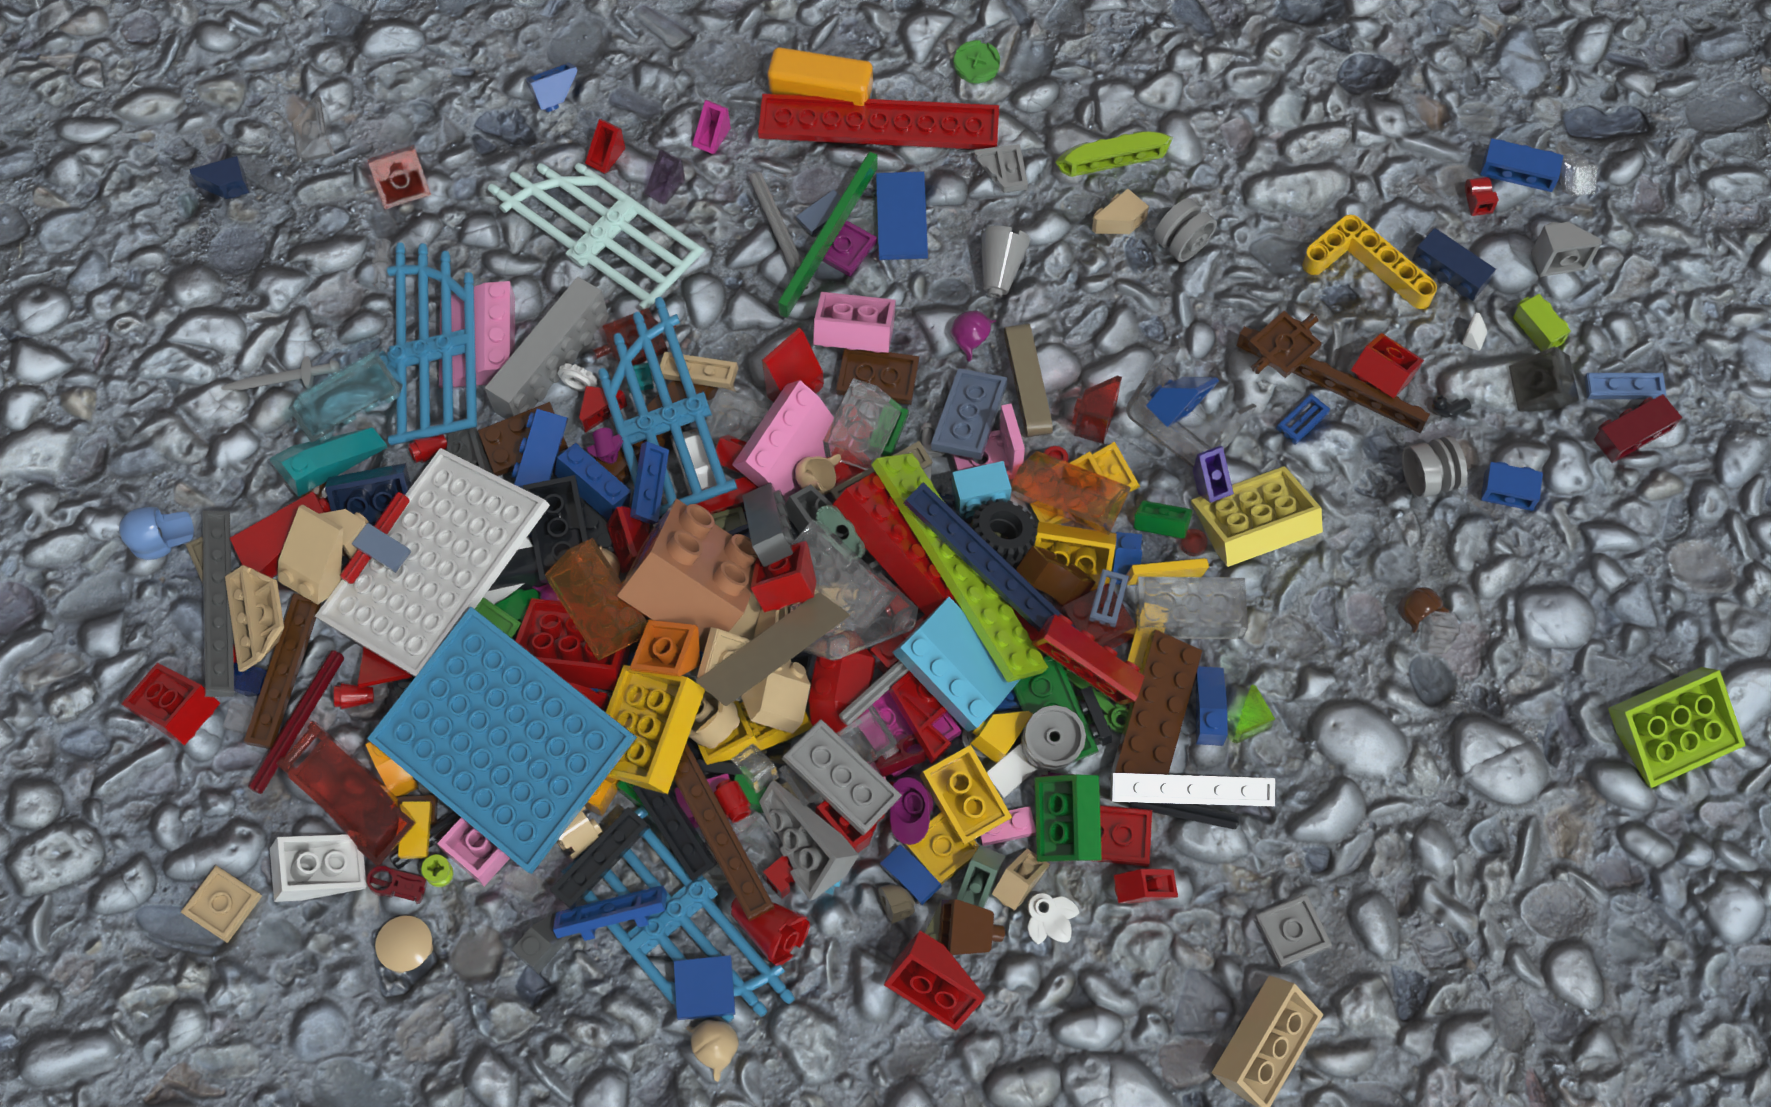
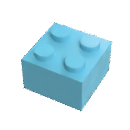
[951,461,1012,522]

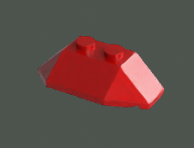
[809,634,876,737]

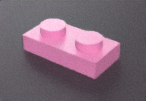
[980,806,1036,846]

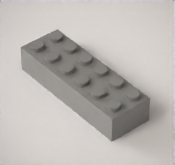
[485,276,608,419]

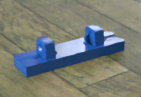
[553,885,667,941]

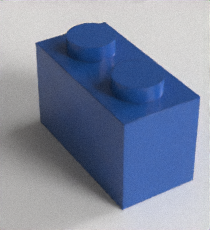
[1481,462,1543,511]

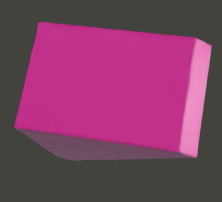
[692,100,731,154]

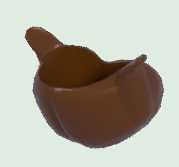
[1397,587,1449,633]

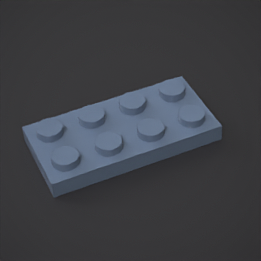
[931,368,1007,460]

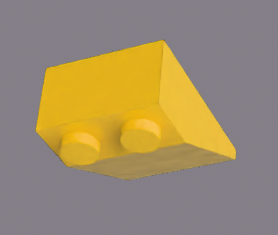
[920,745,1012,845]

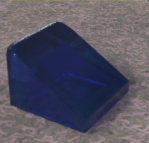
[234,663,266,697]

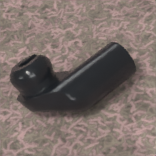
[1432,395,1471,418]

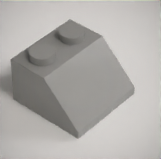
[1531,222,1602,277]

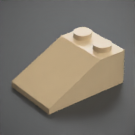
[278,505,343,604]

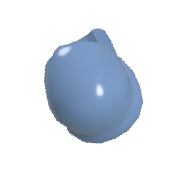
[119,507,194,560]

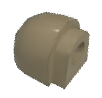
[878,884,915,924]

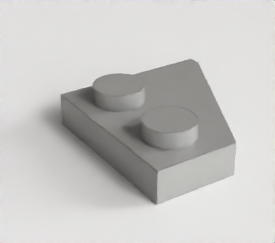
[974,144,1028,193]

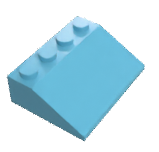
[892,597,1020,732]

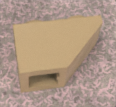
[1092,189,1149,234]

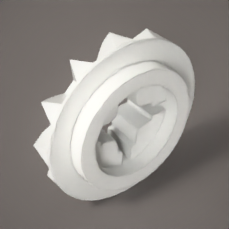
[558,363,597,391]

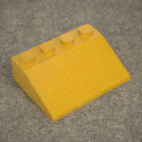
[606,665,705,794]

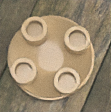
[375,916,433,973]

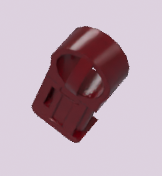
[871,734,928,777]
[367,866,427,904]

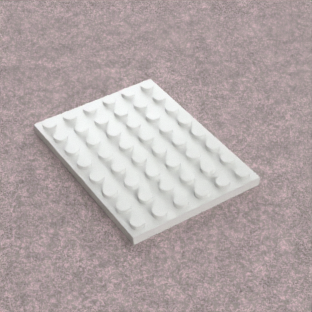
[315,448,550,677]

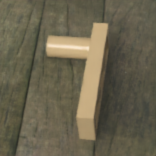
[660,352,738,399]

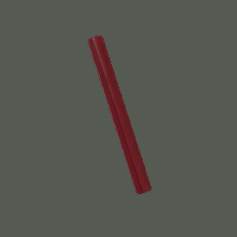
[248,650,344,794]

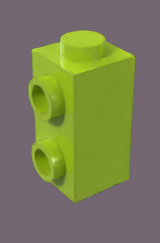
[1513,294,1571,354]

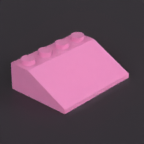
[439,281,515,388]
[732,380,844,505]

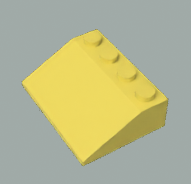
[1191,466,1323,567]

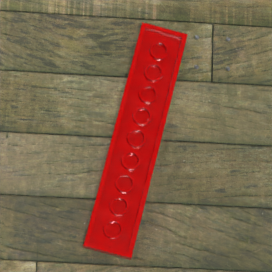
[758,94,999,149]

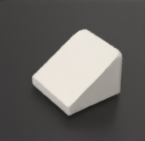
[1462,312,1487,350]

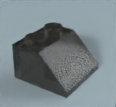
[1509,346,1579,412]

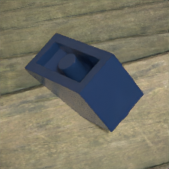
[189,156,250,199]

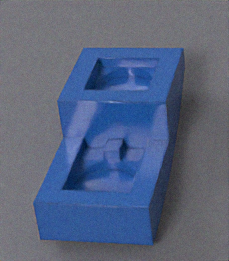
[880,845,942,905]

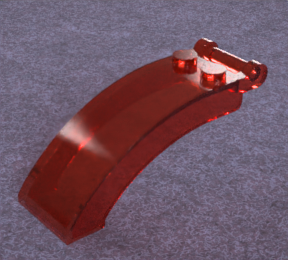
[276,721,416,867]

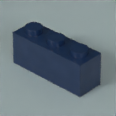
[1412,228,1496,301]

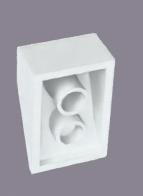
[270,834,367,902]

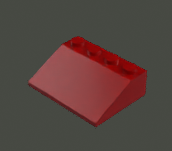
[515,598,636,691]

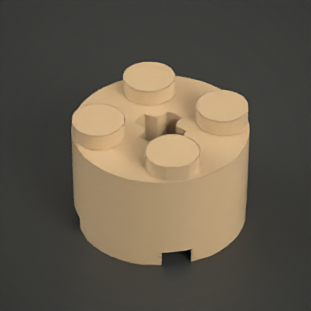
[689,690,740,749]
[557,806,602,860]

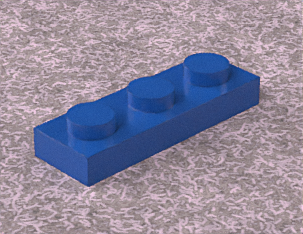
[630,442,669,525]

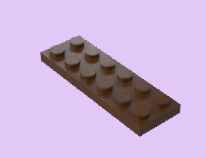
[1109,630,1203,780]

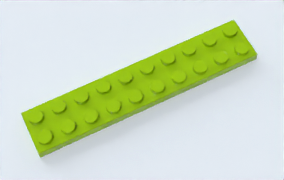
[871,453,1048,682]

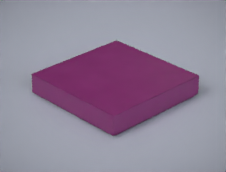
[809,220,877,277]

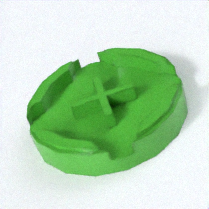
[953,40,1000,83]

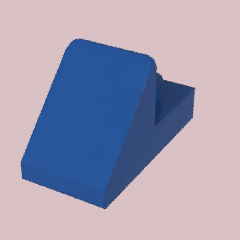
[1112,532,1142,586]

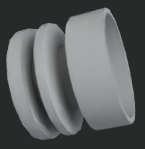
[1402,435,1467,499]

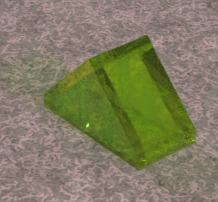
[1232,684,1275,744]

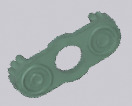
[816,505,865,562]

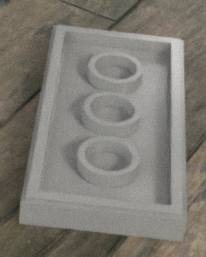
[782,720,902,836]

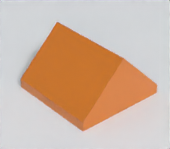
[630,620,700,677]

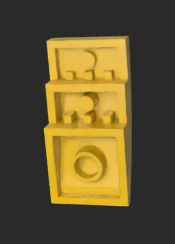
[1020,442,1140,525]
[697,701,813,765]

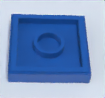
[674,955,736,1020]

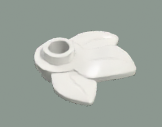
[1027,893,1079,944]

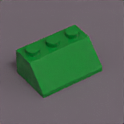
[1035,774,1102,862]

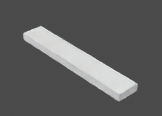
[1110,773,1275,806]

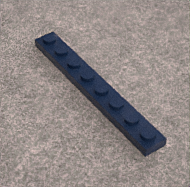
[904,482,1078,632]

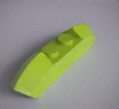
[1055,131,1173,177]

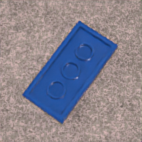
[876,172,928,260]

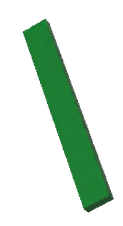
[778,152,878,318]

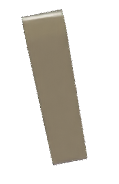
[1004,323,1053,437]

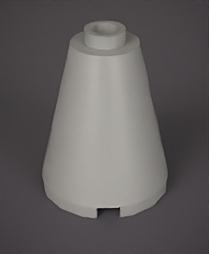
[981,225,1030,298]

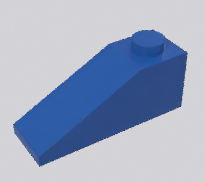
[1196,666,1228,746]

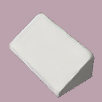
[987,743,1039,799]

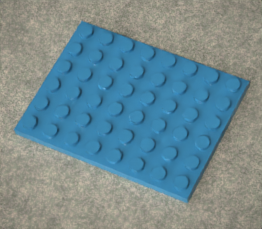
[367,607,637,874]

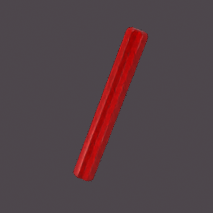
[340,492,410,584]

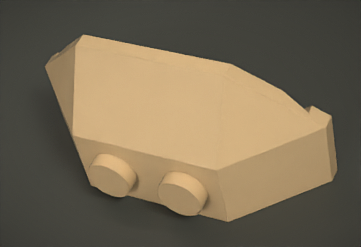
[225,565,284,672]

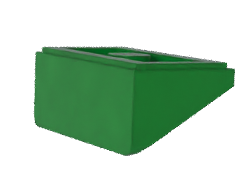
[1134,500,1193,539]

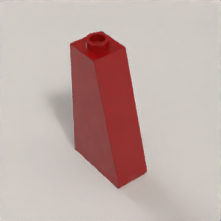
[230,492,331,578]

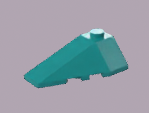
[269,427,387,497]

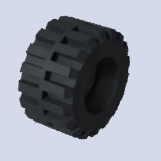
[969,499,1037,569]

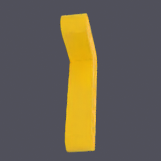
[1302,215,1437,309]

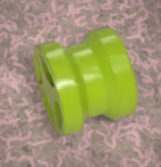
[421,854,454,887]

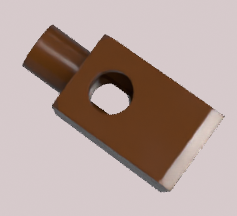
[938,899,1005,955]

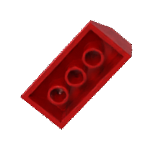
[1032,614,1145,705]

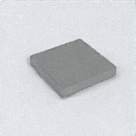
[1255,894,1332,969]

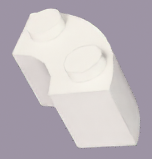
[670,428,717,494]

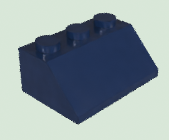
[325,463,412,526]

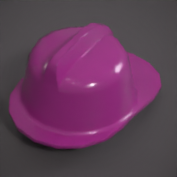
[890,777,933,845]

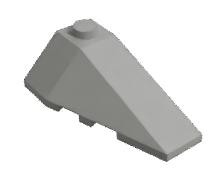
[759,781,859,900]

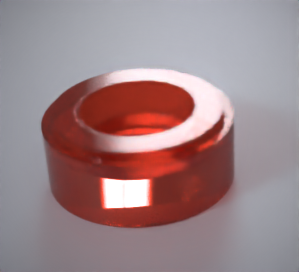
[1180,529,1208,556]

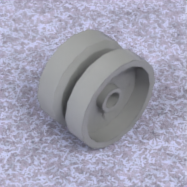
[1154,198,1217,262]
[1021,705,1086,771]

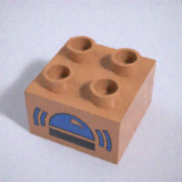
[617,498,758,653]

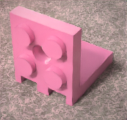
[952,404,1025,480]

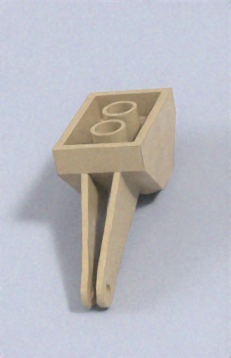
[741,606,810,734]

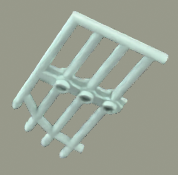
[488,163,705,312]

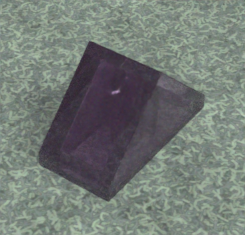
[644,150,685,205]

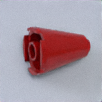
[731,897,810,966]

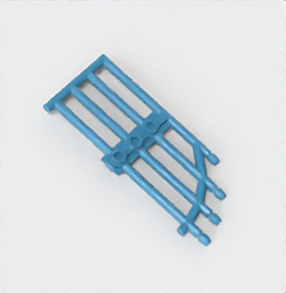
[387,242,477,446]
[598,297,738,517]
[561,806,795,1023]

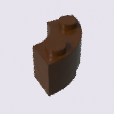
[1016,546,1096,607]

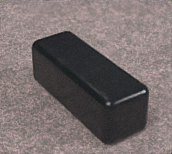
[488,528,587,596]

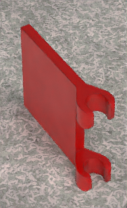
[358,646,412,688]

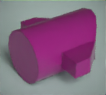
[587,428,623,464]

